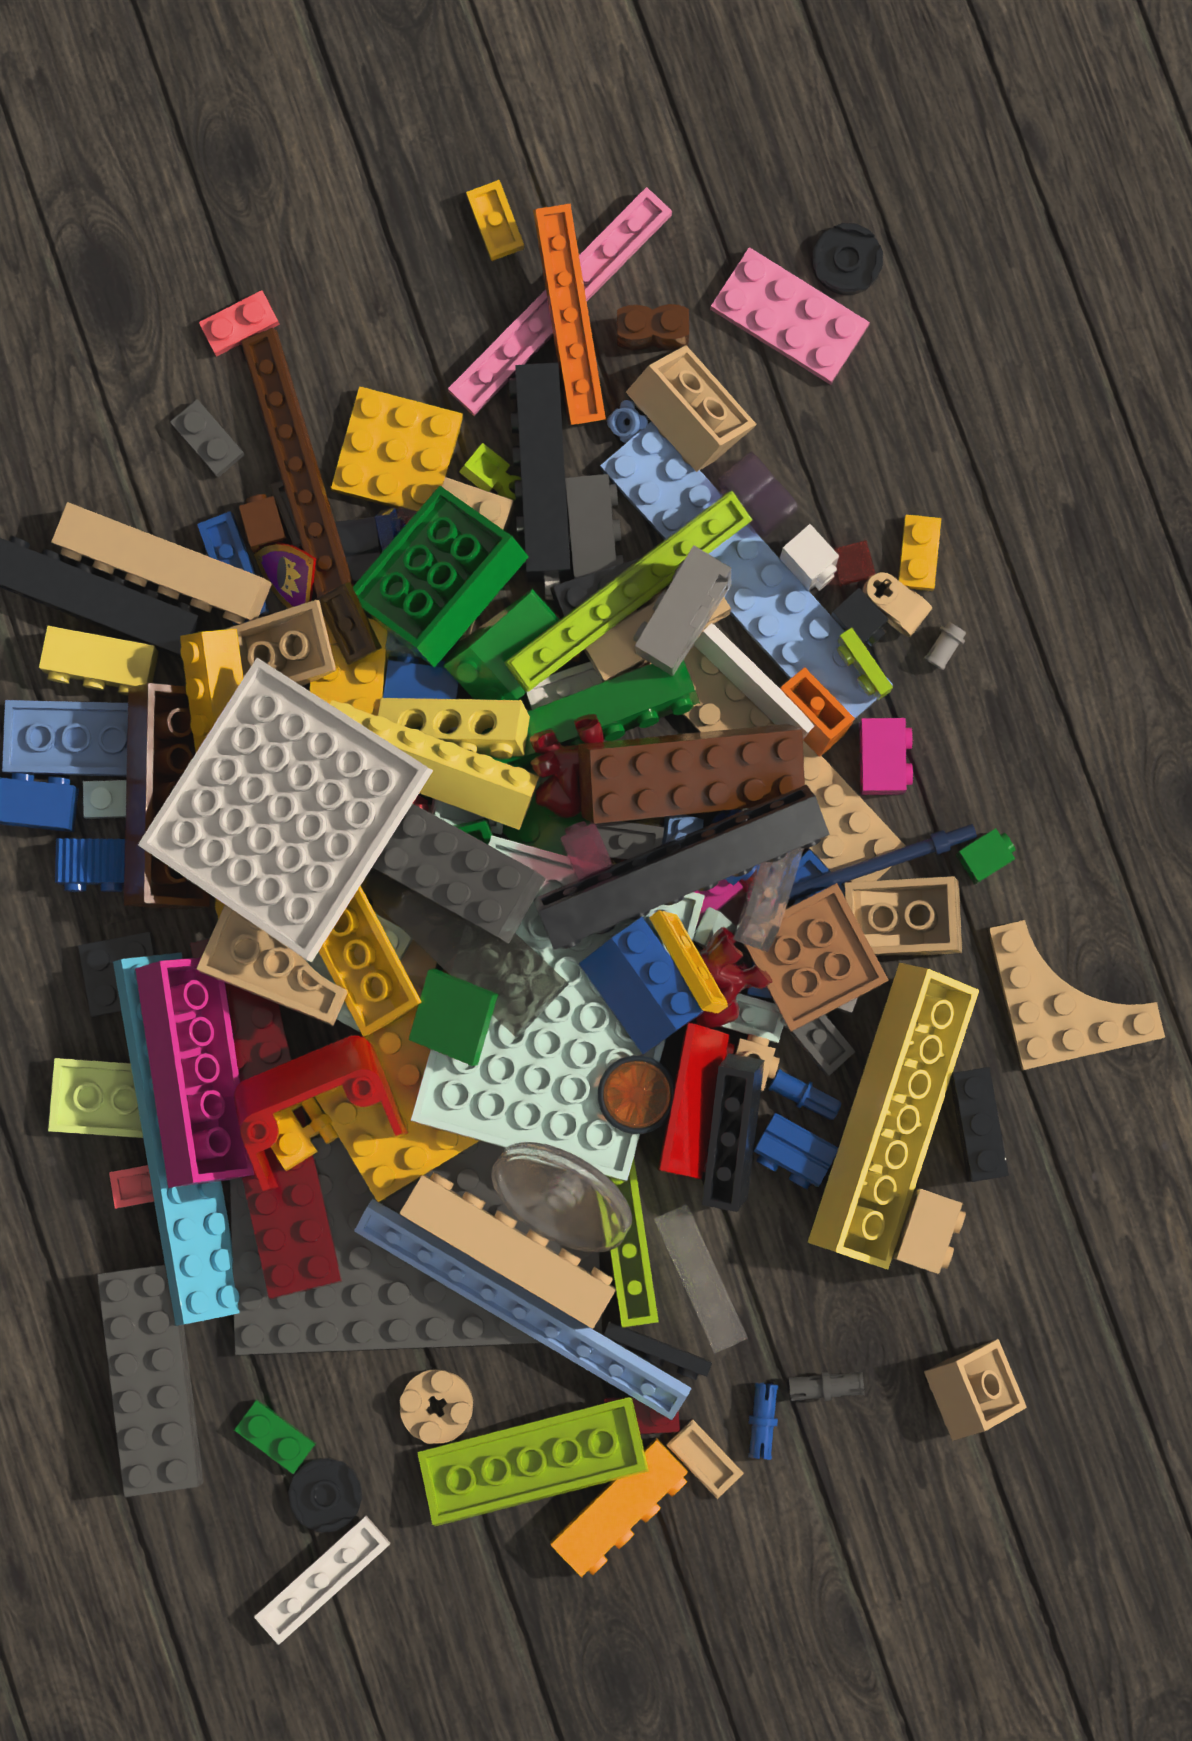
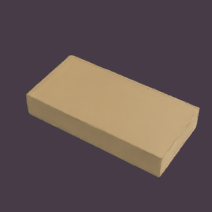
[666,1419,744,1499]

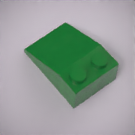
[444,589,560,700]

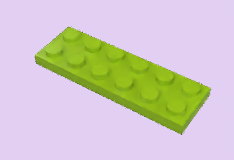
[417,1397,649,1526]

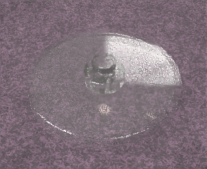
[491,1142,632,1252]

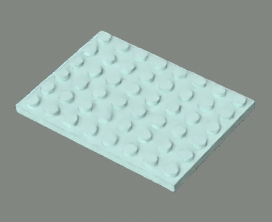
[411,835,705,1181]

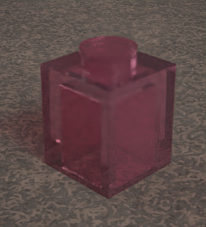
[561,821,612,880]

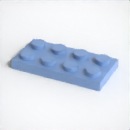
[2,700,128,777]

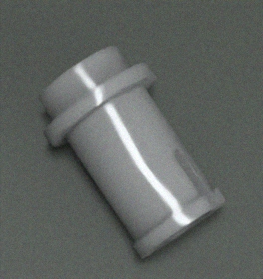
[924,622,966,670]

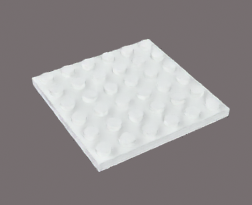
[138,658,433,962]

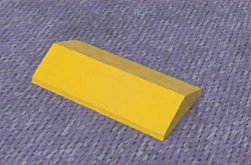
[319,886,422,1037]

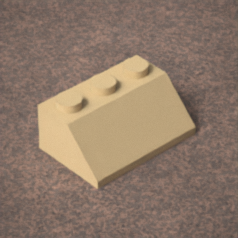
[626,345,757,472]

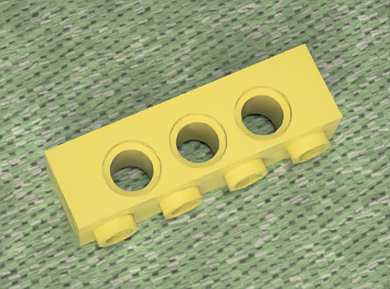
[378,698,530,759]

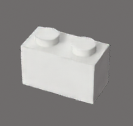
[780,524,839,591]

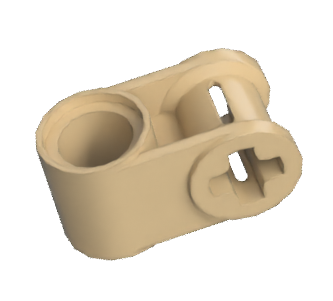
[862,572,932,637]

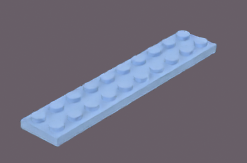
[600,421,893,719]

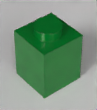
[955,828,1016,885]

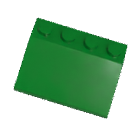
[353,486,529,668]

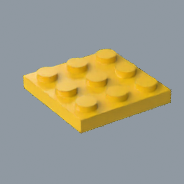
[331,386,463,513]

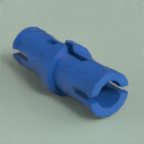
[748,1383,778,1460]

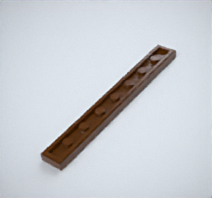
[241,328,354,598]

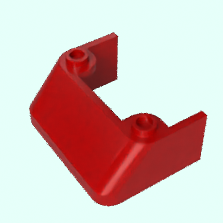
[234,1035,408,1191]

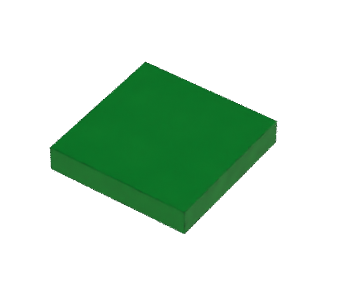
[409,969,498,1066]

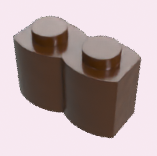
[617,304,689,350]

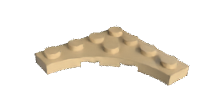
[197,905,348,1026]
[988,920,1165,1070]

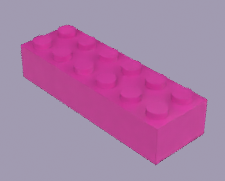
[135,958,254,1188]

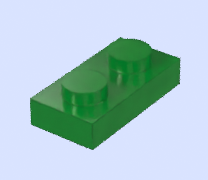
[234,1399,316,1474]

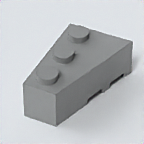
[633,545,731,676]

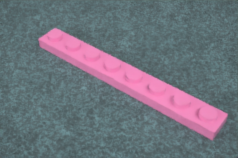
[448,187,672,416]

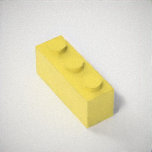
[39,626,159,695]

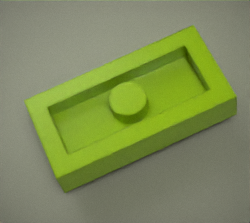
[837,627,893,700]

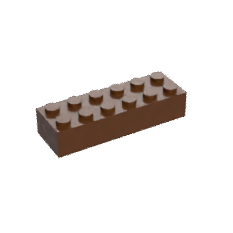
[124,683,210,909]
[578,724,805,824]

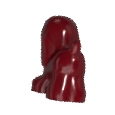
[530,714,603,819]
[694,927,773,1028]

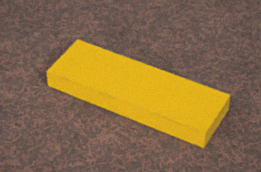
[649,910,728,1013]

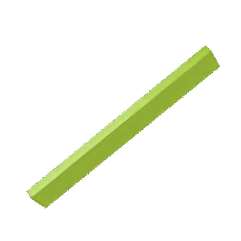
[504,491,752,692]

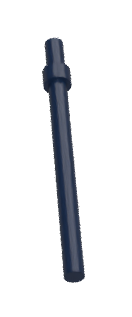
[766,824,977,908]

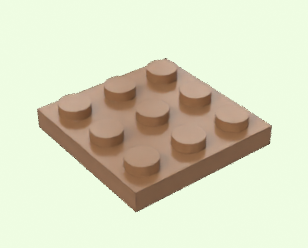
[739,883,889,1032]

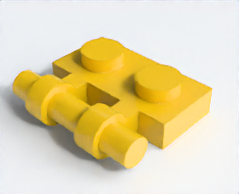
[271,1096,338,1171]

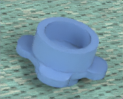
[607,400,648,443]

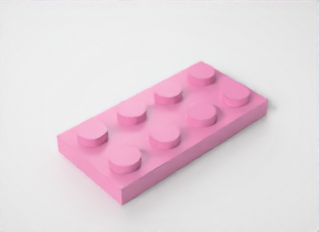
[710,247,870,385]

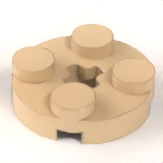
[400,1369,473,1444]

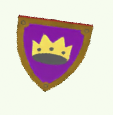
[254,543,316,609]

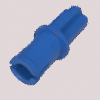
[768,1069,841,1120]

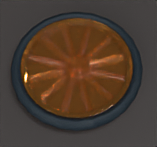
[598,1055,675,1134]

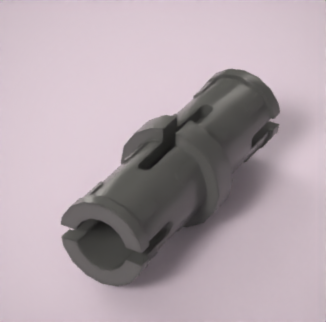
[789,1371,865,1401]

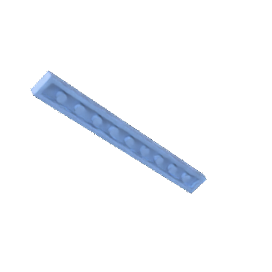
[354,1199,691,1420]

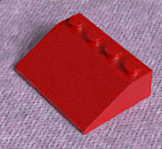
[658,1023,735,1179]

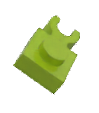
[459,443,522,501]

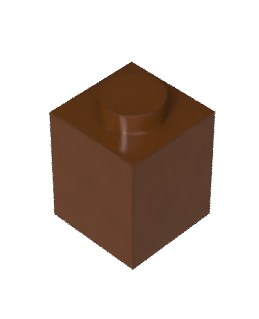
[239,494,288,554]

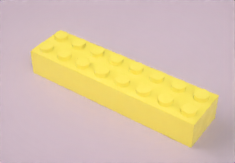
[808,963,979,1270]

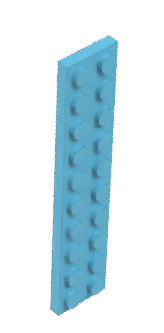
[113,953,239,1326]

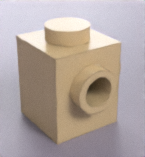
[735,1034,780,1092]

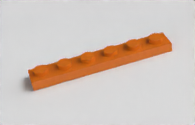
[533,204,606,426]

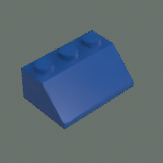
[579,917,704,1055]

